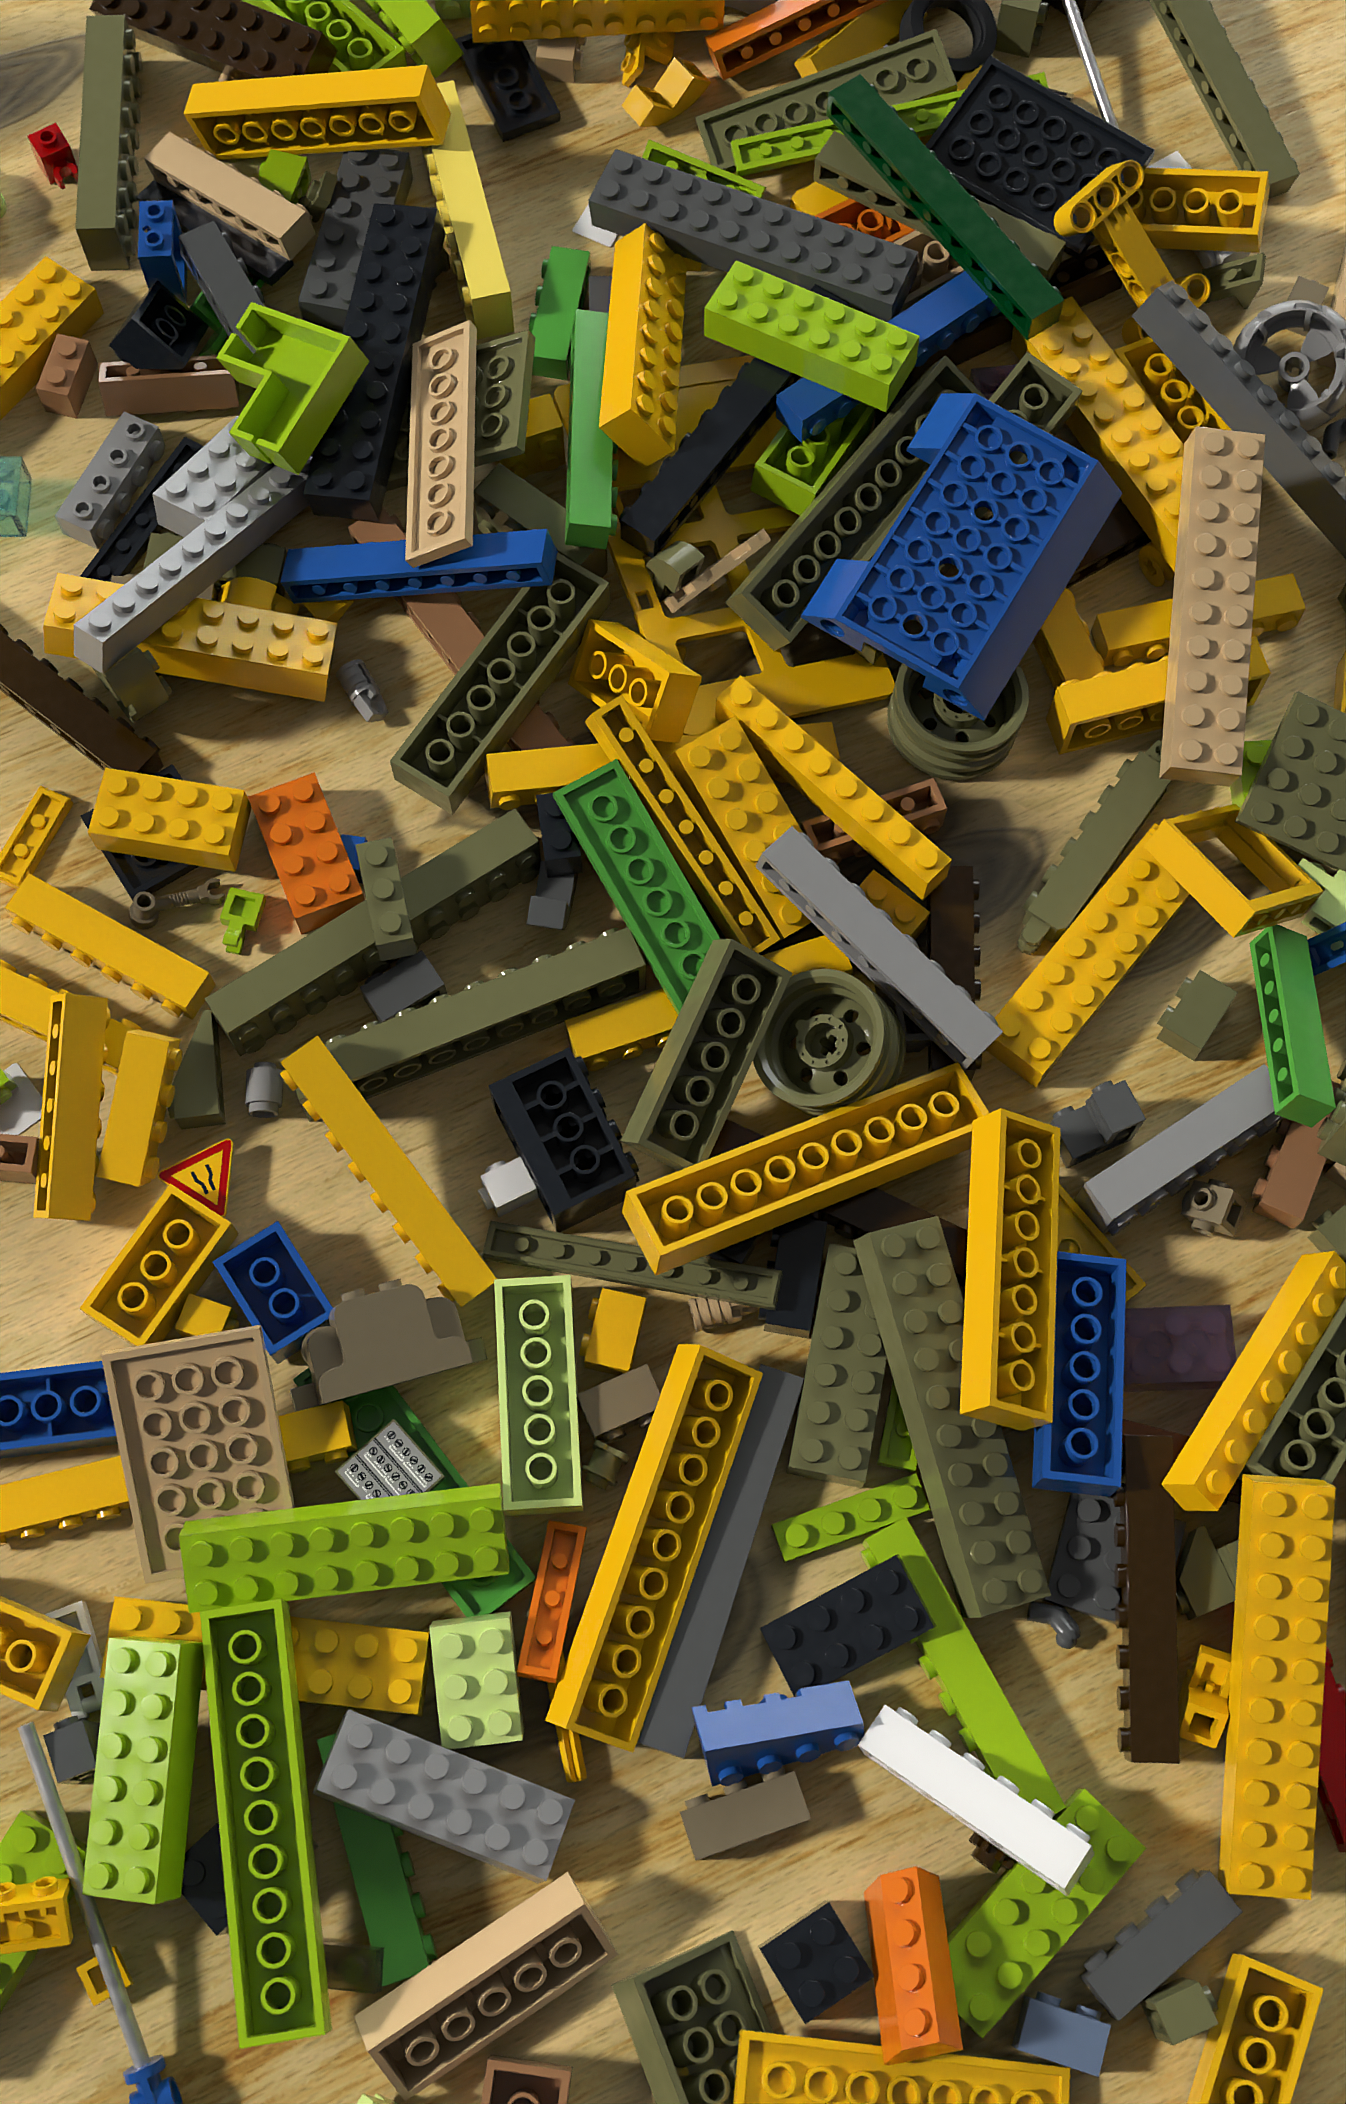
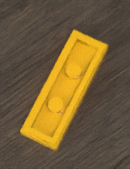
[0,786,74,889]

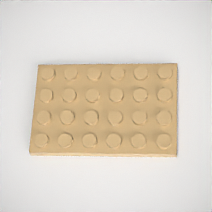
[101,1325,295,1584]

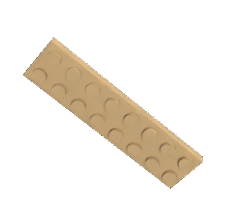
[405,320,477,568]

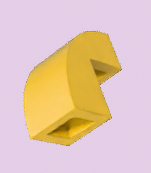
[621,57,711,127]

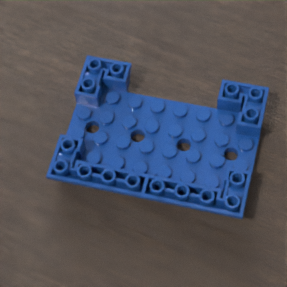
[801,393,1122,721]

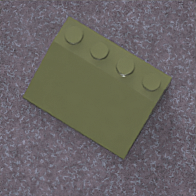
[612,1930,773,2104]

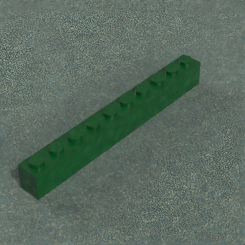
[826,74,1064,340]

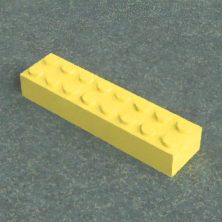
[422,80,515,340]

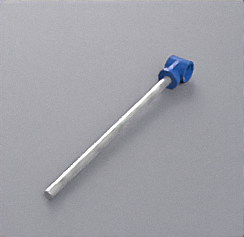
[17,1721,183,2104]

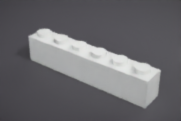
[858,1705,1094,1897]

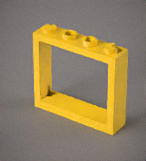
[1143,804,1324,938]

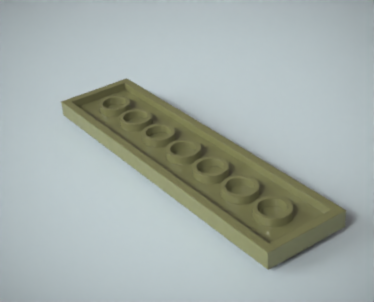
[695,29,957,173]

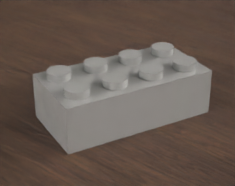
[152,416,276,537]

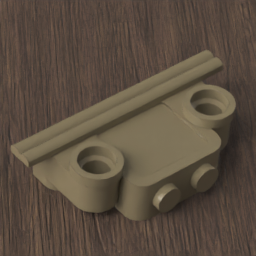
[290,1279,487,1412]

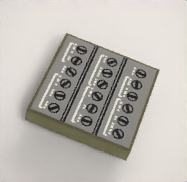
[335,1419,446,1500]

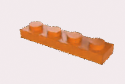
[517,1520,587,1683]

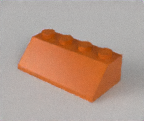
[864,1866,963,2066]

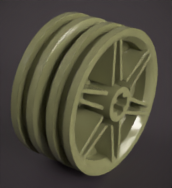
[887,663,1029,780]
[753,969,906,1118]

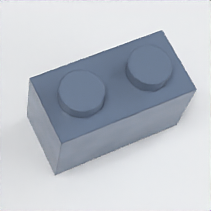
[1012,1991,1111,2077]

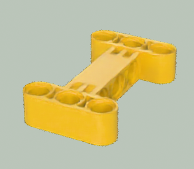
[1054,160,1211,345]

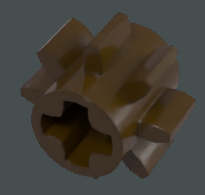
[969,1832,1016,1874]

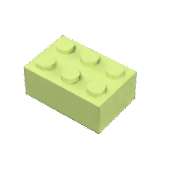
[429,1611,524,1750]

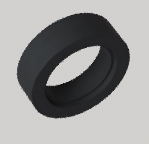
[899,0,997,82]

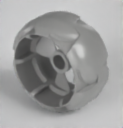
[1233,300,1346,432]

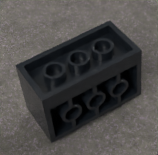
[488,1047,640,1233]

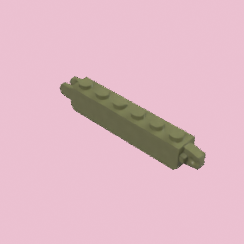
[1017,740,1171,955]

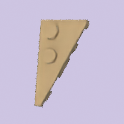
[664,528,771,614]

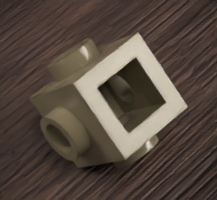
[1181,1179,1247,1237]

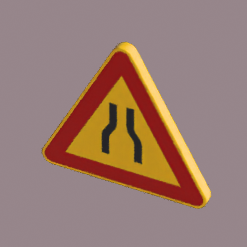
[158,1138,234,1218]

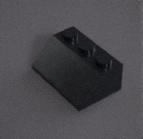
[108,280,209,370]

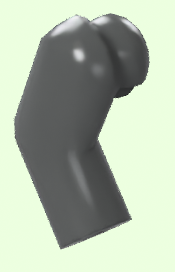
[1027,1601,1080,1649]

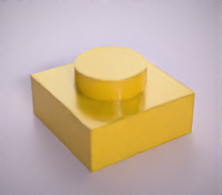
[76,1945,134,2006]

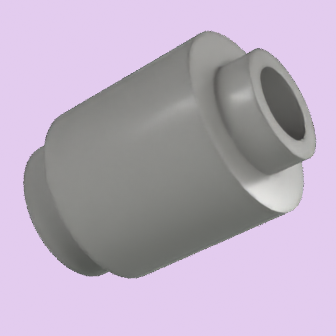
[245,1062,283,1118]

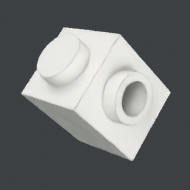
[478,1156,538,1217]

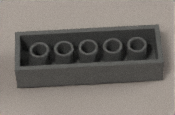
[298,149,413,332]

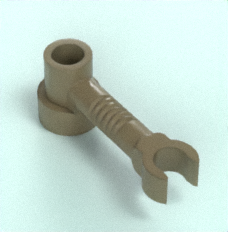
[130,878,225,929]

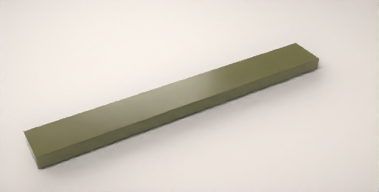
[482,1221,783,1311]

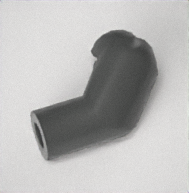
[1322,418,1346,459]

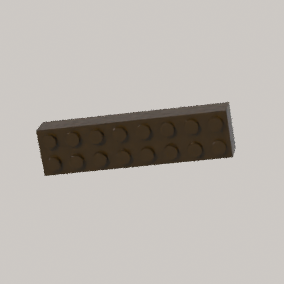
[90,0,338,80]

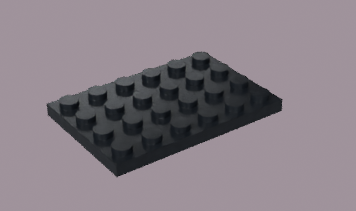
[925,56,1155,260]

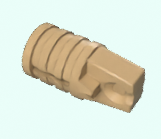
[688,1297,759,1332]

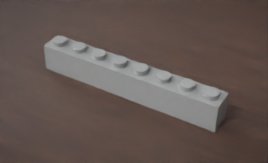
[755,826,1003,1071]

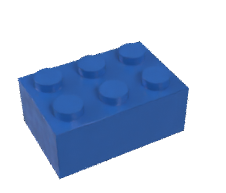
[212,1221,333,1364]

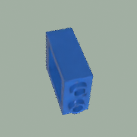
[138,200,187,305]

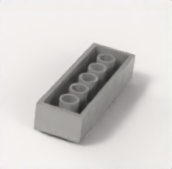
[1074,1064,1283,1236]
[312,1709,575,1883]

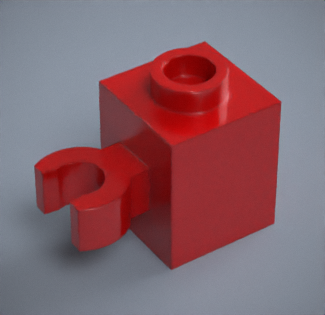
[27,123,78,190]

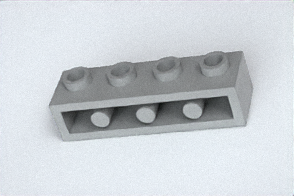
[55,411,165,549]

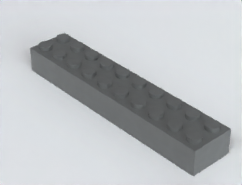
[588,149,918,322]

